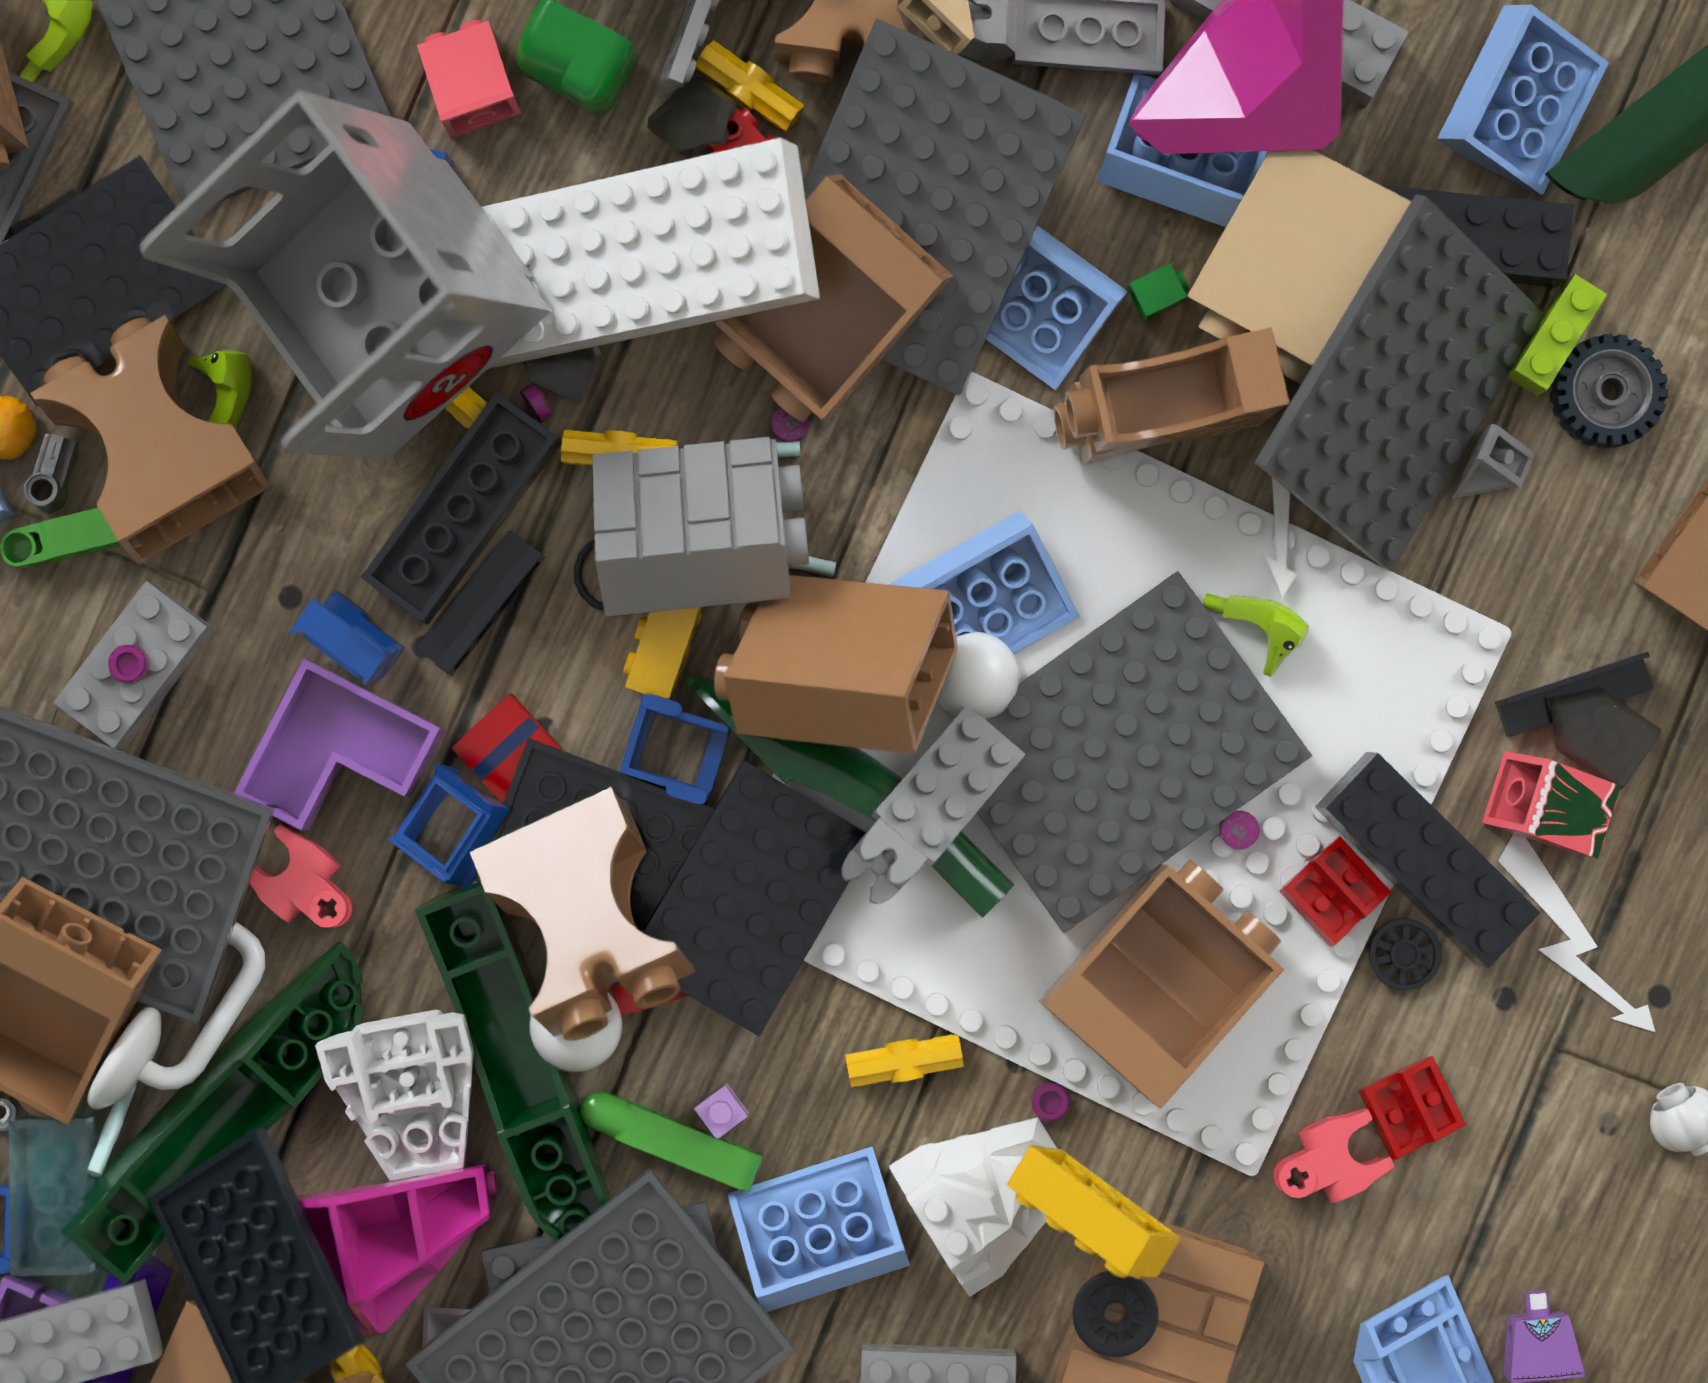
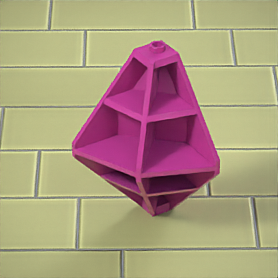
[1128,0,1344,154]
[296,1163,498,1335]

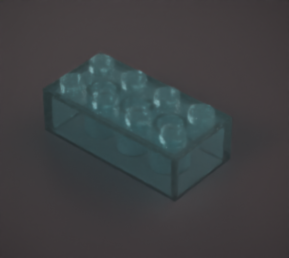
[9,1115,99,1276]

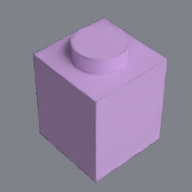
[694,1082,749,1139]

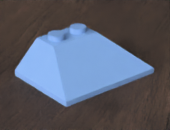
[1353,1275,1494,1383]

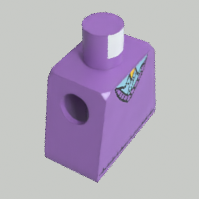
[1503,1290,1585,1383]

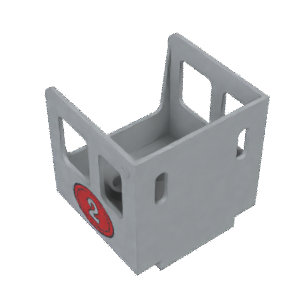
[140,90,551,459]

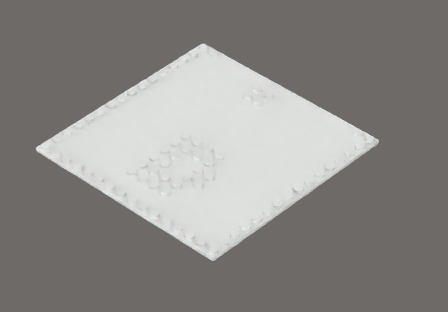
[772,372,1511,1176]

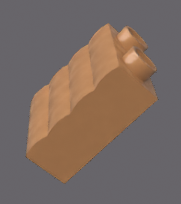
[1039,859,1284,1109]

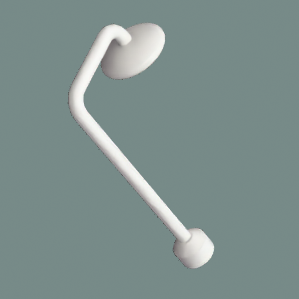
[87,922,265,1109]

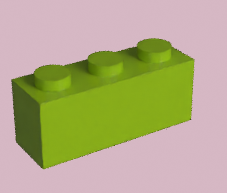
[1507,274,1607,397]

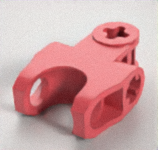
[249,823,353,928]
[1273,1108,1395,1203]

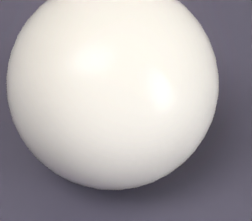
[936,631,1020,719]
[530,993,622,1072]

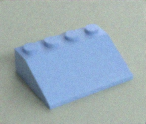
[1437,4,1609,195]
[1096,73,1267,227]
[986,225,1128,390]
[888,510,1080,654]
[727,1147,910,1312]

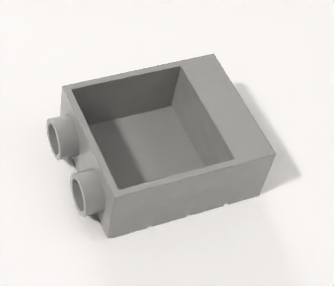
[592,437,809,617]

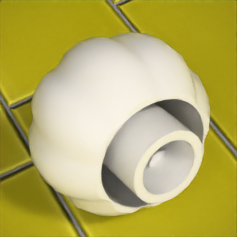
[1650,1083,1708,1156]

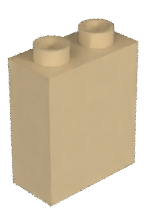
[1187,150,1411,384]

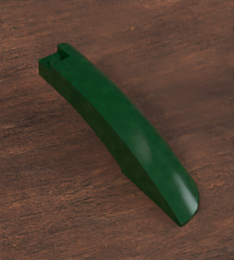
[1545,44,1708,204]
[682,672,1014,918]
[415,881,611,1240]
[60,941,364,1285]

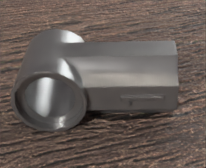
[24,433,79,513]

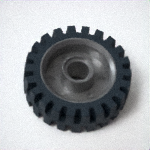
[1550,334,1668,449]

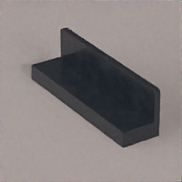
[418,531,546,676]
[1495,652,1653,737]

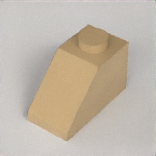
[897,0,975,55]

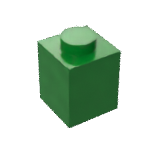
[1126,263,1189,323]

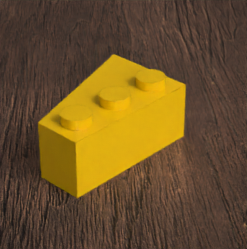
[623,607,703,700]

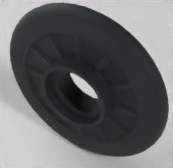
[1072,1271,1158,1357]

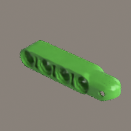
[0,508,122,568]
[579,1091,764,1192]

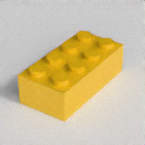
[1006,1145,1181,1279]

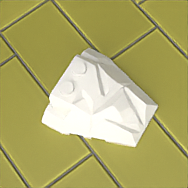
[315,1010,474,1181]
[889,1117,1057,1297]

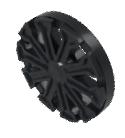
[1368,919,1441,990]

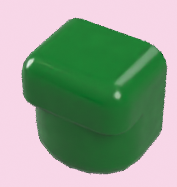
[516,0,639,115]

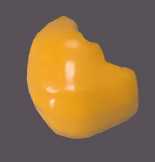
[0,395,38,460]

